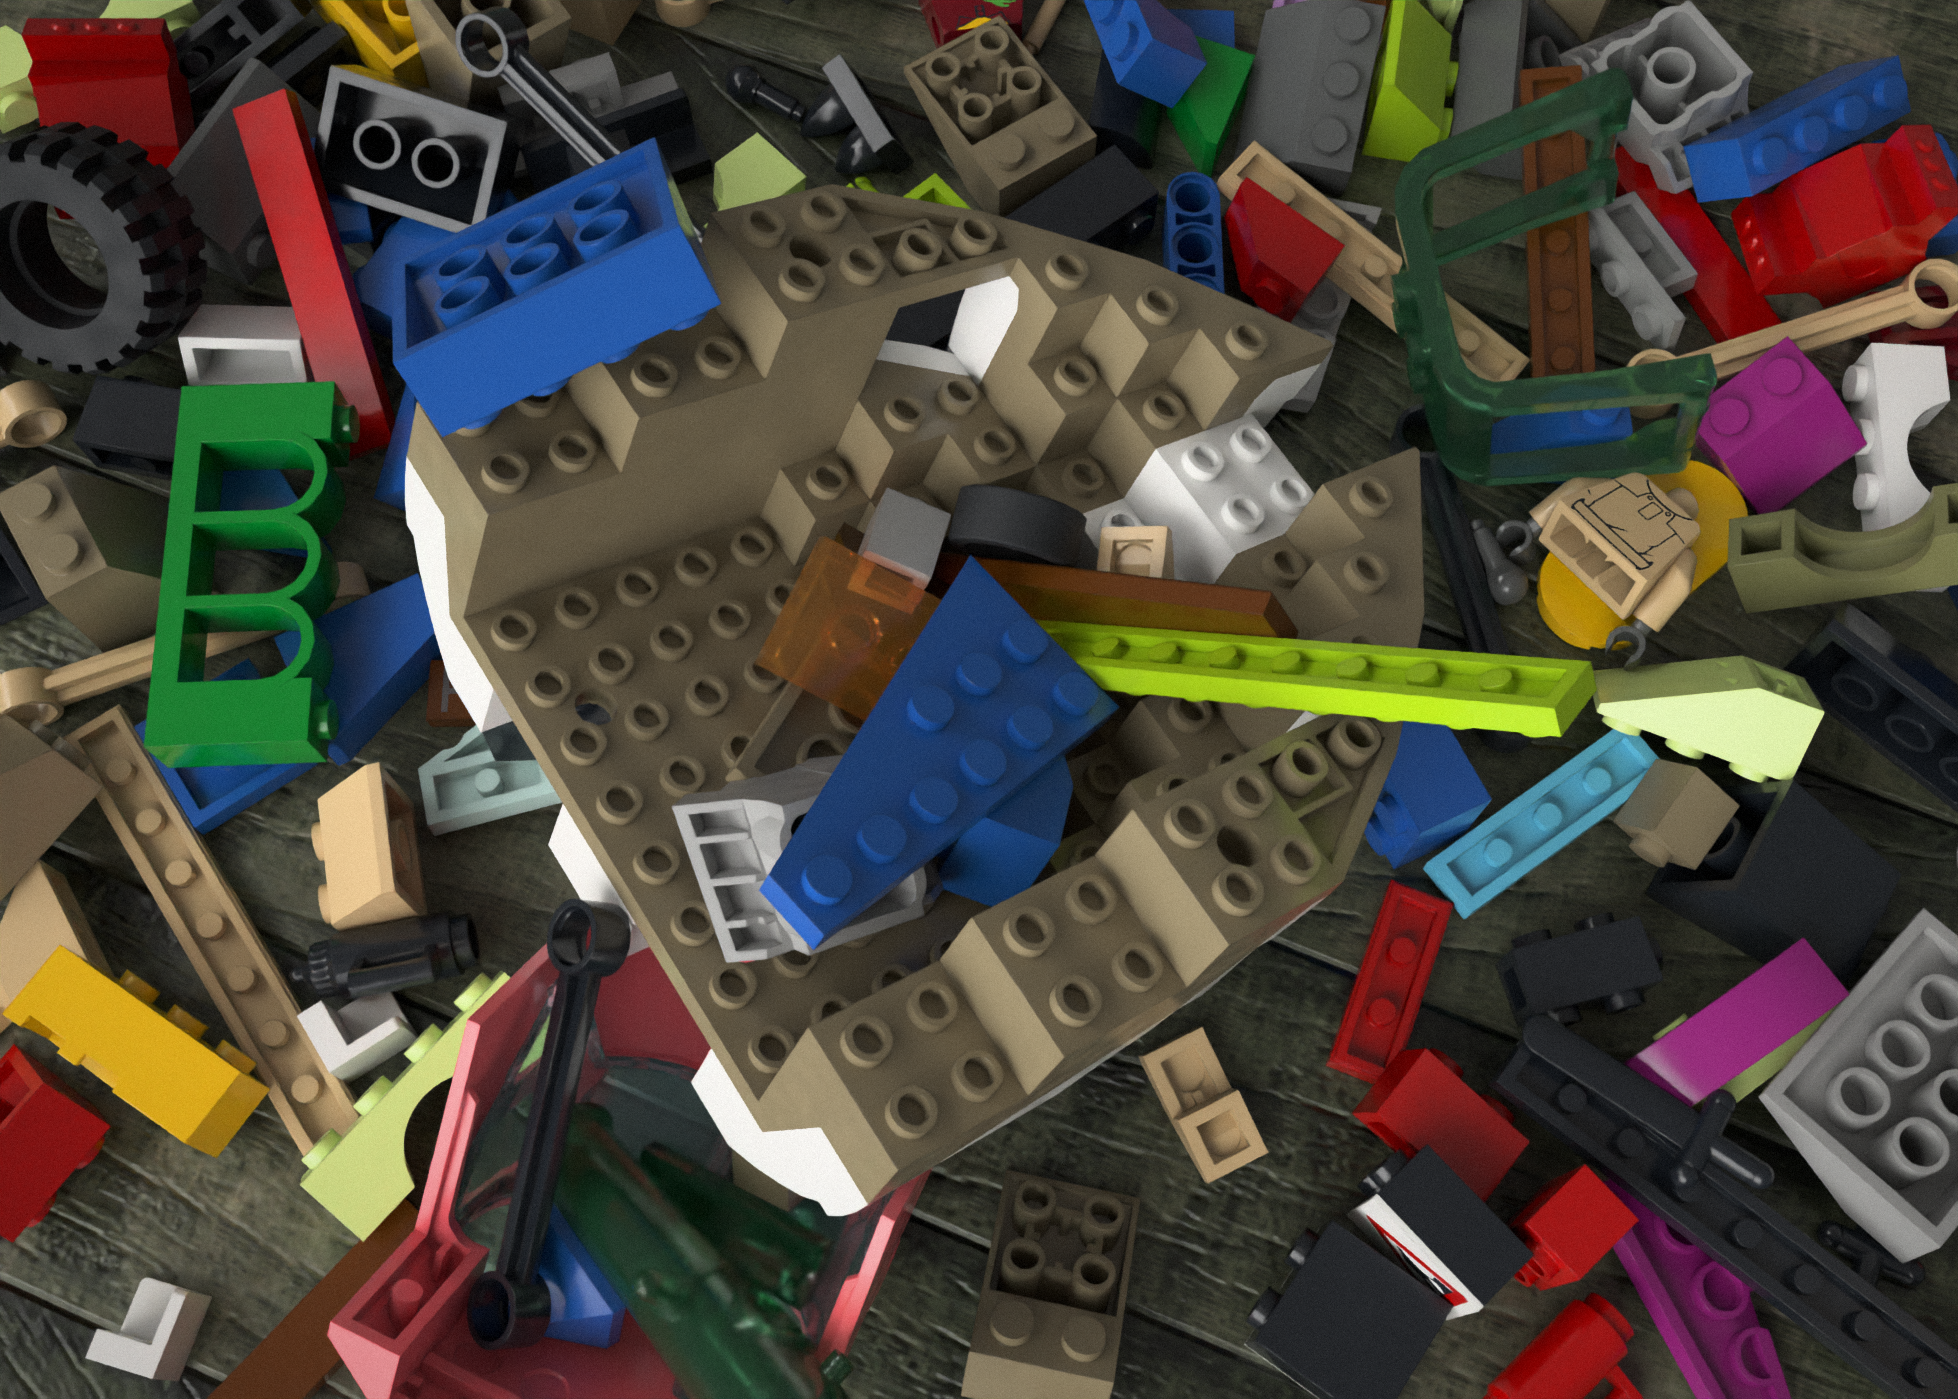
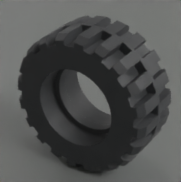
[0,122,208,375]

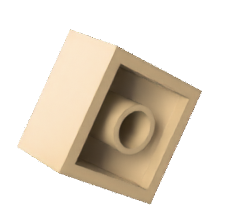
[311,762,428,932]

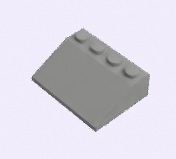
[1758,908,1958,1263]

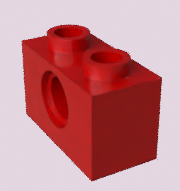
[1505,1164,1639,1291]

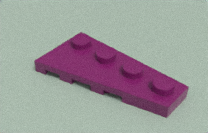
[1603,1179,1791,1399]

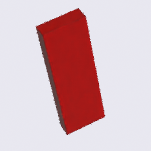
[1325,879,1454,1085]

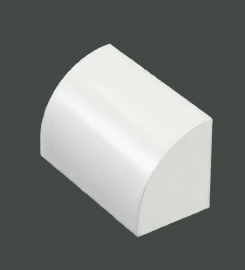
[178,304,315,386]

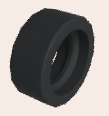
[948,484,1087,568]

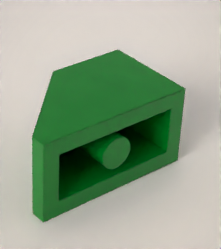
[1166,36,1255,178]

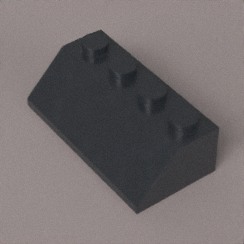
[1782,600,1958,813]

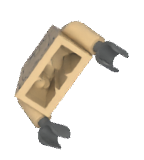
[1496,472,1701,671]

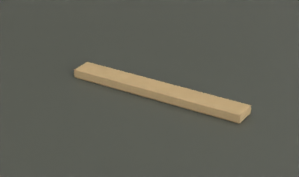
[63,704,361,1157]

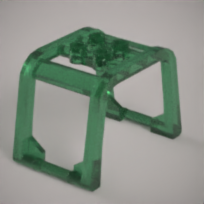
[1390,67,1717,486]

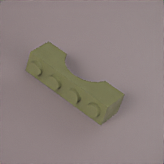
[1727,483,1958,614]

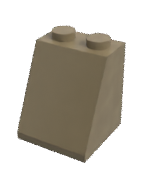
[405,0,572,112]
[0,465,222,653]
[0,714,103,901]

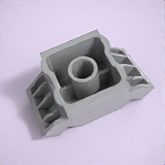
[1558,0,1753,194]
[672,753,944,963]

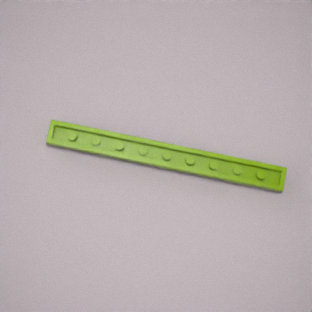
[1034,619,1597,737]

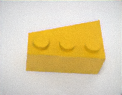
[2,944,270,1158]

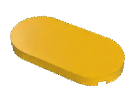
[1536,459,1748,651]

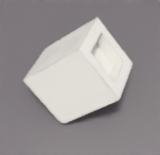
[297,991,418,1084]
[85,1277,212,1381]

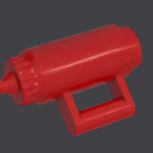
[1482,1292,1644,1399]

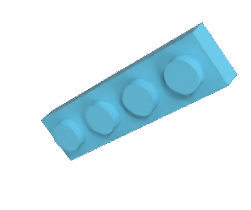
[1423,729,1659,920]

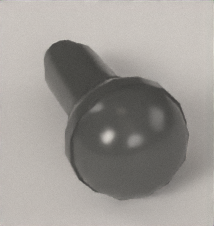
[1469,519,1529,606]

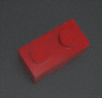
[1352,1048,1530,1203]

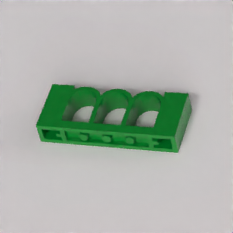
[144,381,360,768]

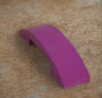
[1623,937,1850,1107]

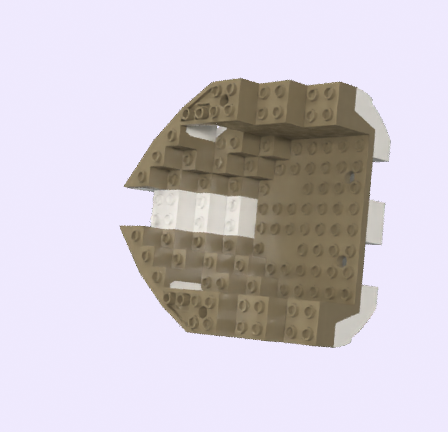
[405,184,1424,1216]

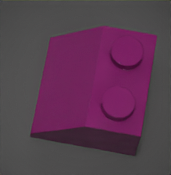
[1684,336,1867,515]

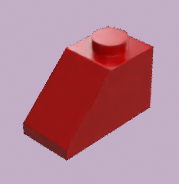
[1224,177,1345,323]

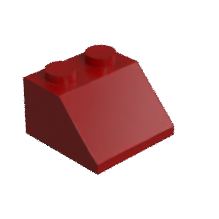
[0,1044,111,1243]

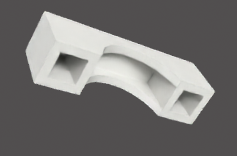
[1842,343,1950,593]

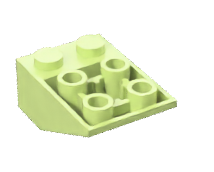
[1593,655,1825,783]

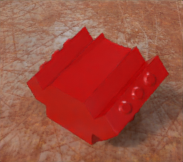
[21,18,195,219]
[1730,124,1958,309]

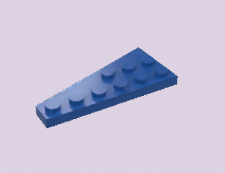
[759,555,1119,950]

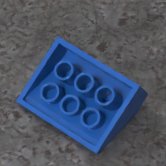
[392,137,722,437]

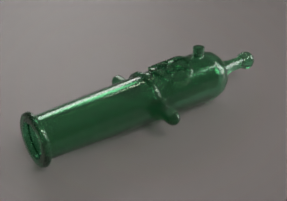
[518,1101,855,1399]

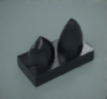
[800,54,914,175]

